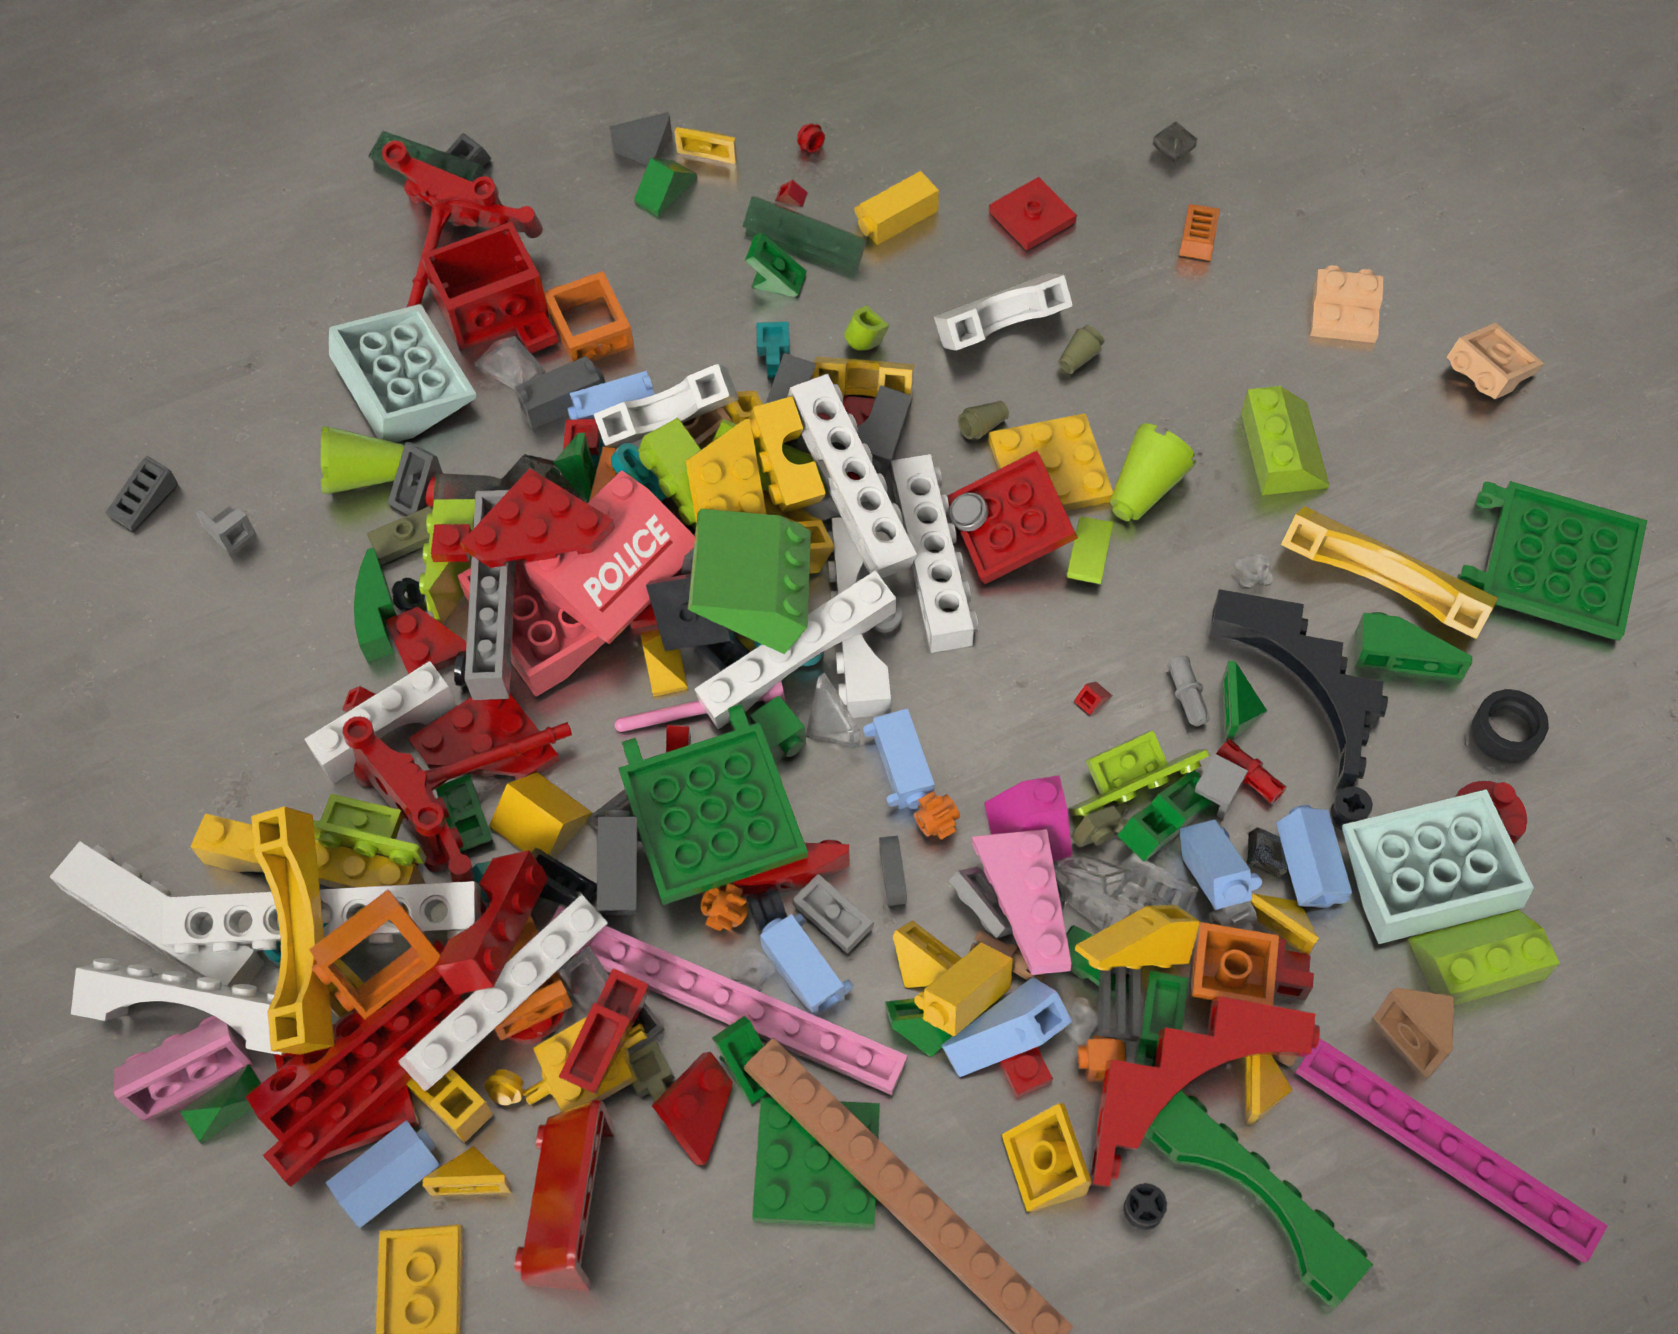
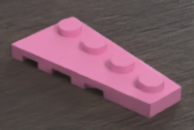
[972,829,1071,975]

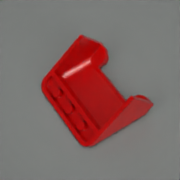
[515,1100,615,1291]

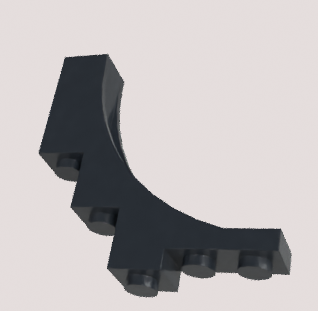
[1209,589,1388,789]

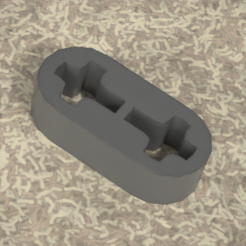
[879,835,907,906]

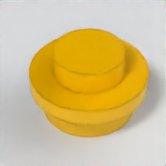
[484,1069,524,1105]

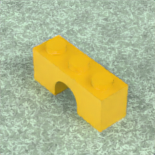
[812,356,915,402]
[749,396,826,514]

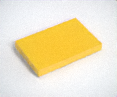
[376,1224,463,1334]

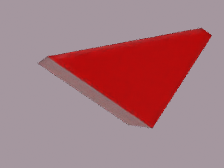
[775,179,808,207]
[1074,681,1113,715]
[342,686,376,711]
[666,725,691,752]

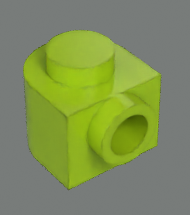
[844,305,890,350]

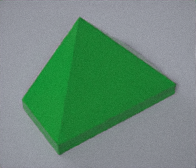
[553,433,596,503]
[1223,661,1267,741]
[885,998,953,1058]
[180,1064,262,1144]

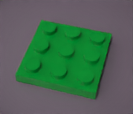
[752,1098,880,1228]

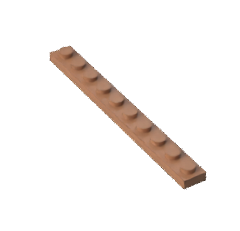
[744,1038,1074,1334]

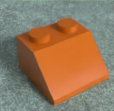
[1191,922,1279,1006]

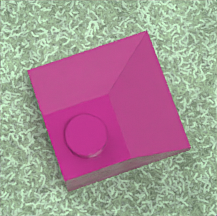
[984,775,1073,864]

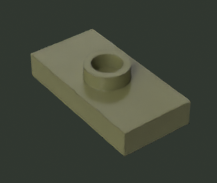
[367,506,433,565]

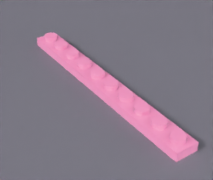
[550,906,908,1095]

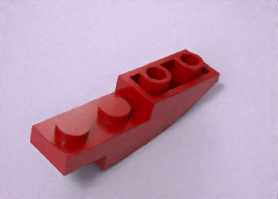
[732,840,850,897]

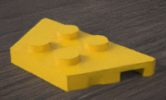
[686,419,766,523]

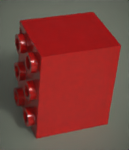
[421,221,549,351]

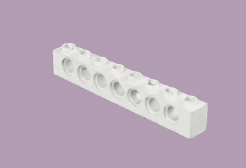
[161,881,481,954]

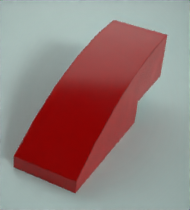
[559,968,651,1094]

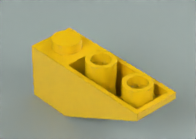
[1075,905,1201,971]

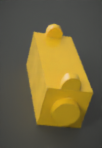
[854,171,939,245]
[914,942,1013,1037]

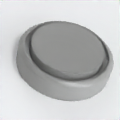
[949,493,988,532]

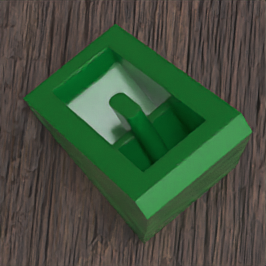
[634,158,697,216]

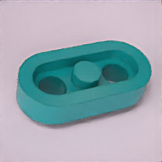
[611,443,667,502]

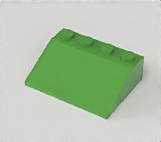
[688,509,811,654]

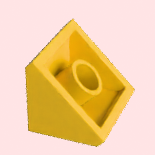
[489,772,593,858]
[1001,1103,1092,1212]

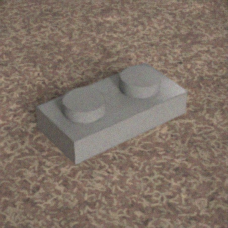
[949,866,1013,938]
[792,874,874,954]

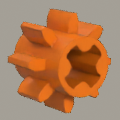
[914,791,960,840]
[701,883,748,931]

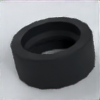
[1472,689,1549,762]

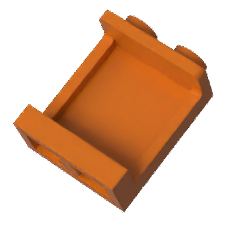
[494,915,572,1041]

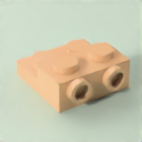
[1310,265,1383,343]
[1446,322,1544,399]

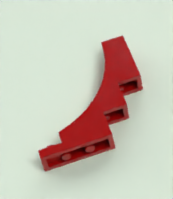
[1090,996,1320,1187]

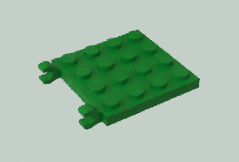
[1457,481,1648,641]
[618,704,808,905]

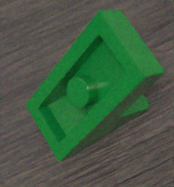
[745,232,807,297]
[712,1016,768,1104]

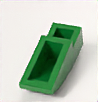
[354,547,397,662]
[1117,770,1213,862]
[1134,970,1189,1103]

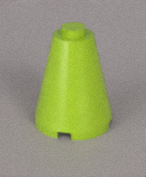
[1110,423,1197,521]
[321,426,405,494]

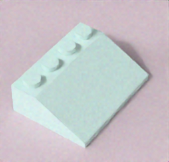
[329,304,477,443]
[1342,789,1534,944]

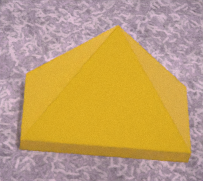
[675,127,737,164]
[641,629,688,697]
[1250,893,1319,954]
[893,920,961,988]
[1245,1055,1293,1126]
[423,1146,511,1196]

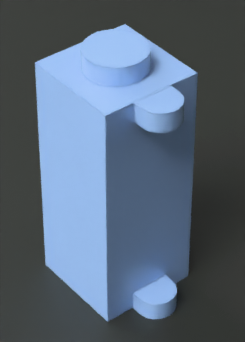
[567,371,655,420]
[863,708,935,809]
[1276,805,1352,908]
[1180,819,1262,910]
[760,914,854,1017]
[326,1120,440,1229]

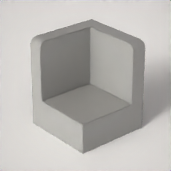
[195,507,256,554]
[1195,754,1248,819]

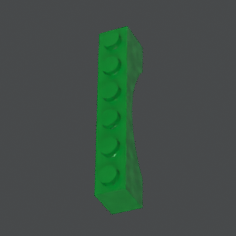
[1145,1090,1373,1309]

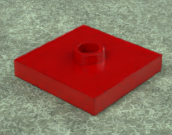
[989,177,1077,251]

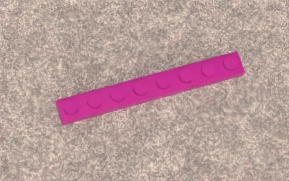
[1295,1038,1608,1263]

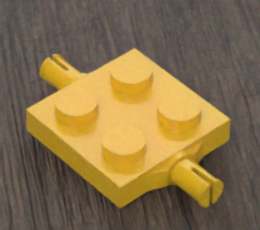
[523,1017,648,1112]

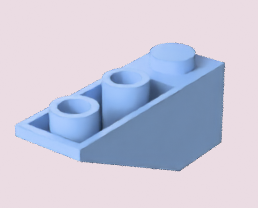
[941,977,1072,1077]

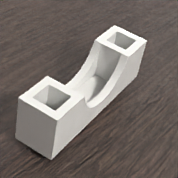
[934,273,1073,351]
[594,364,739,448]
[305,661,457,784]

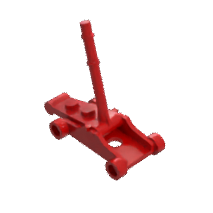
[382,140,543,308]
[342,716,572,883]

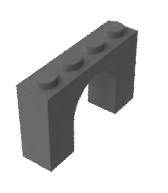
[766,353,912,478]

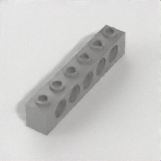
[465,490,516,700]

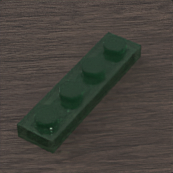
[368,131,485,182]
[742,196,868,270]

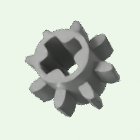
[1209,901,1258,931]

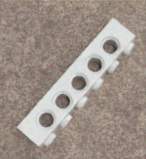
[787,374,917,578]
[890,454,979,653]

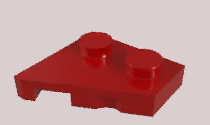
[385,607,467,674]
[651,1052,733,1165]

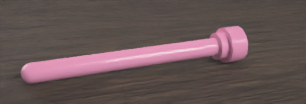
[614,681,786,732]

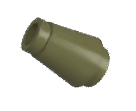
[1058,325,1104,374]
[958,401,1009,439]

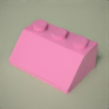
[113,1016,254,1121]

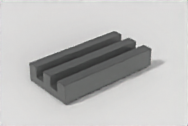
[1098,966,1141,1042]

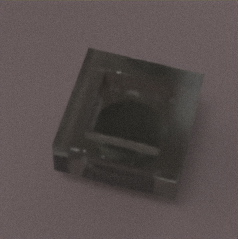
[1152,122,1197,162]
[1247,827,1287,878]

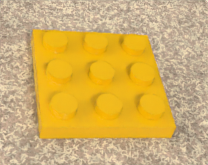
[988,413,1113,511]

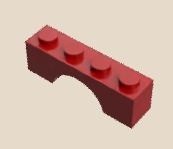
[435,850,548,995]

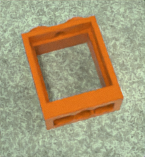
[544,271,634,362]
[309,889,440,1020]

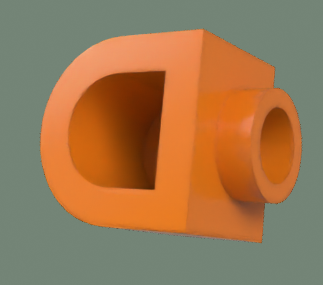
[1077,1035,1127,1082]

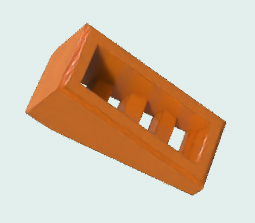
[1179,204,1220,261]

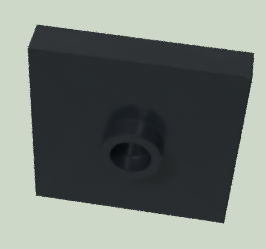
[646,574,734,651]

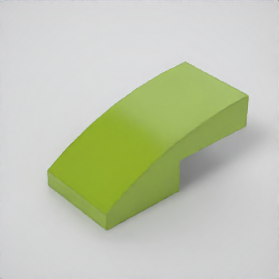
[1067,516,1113,584]

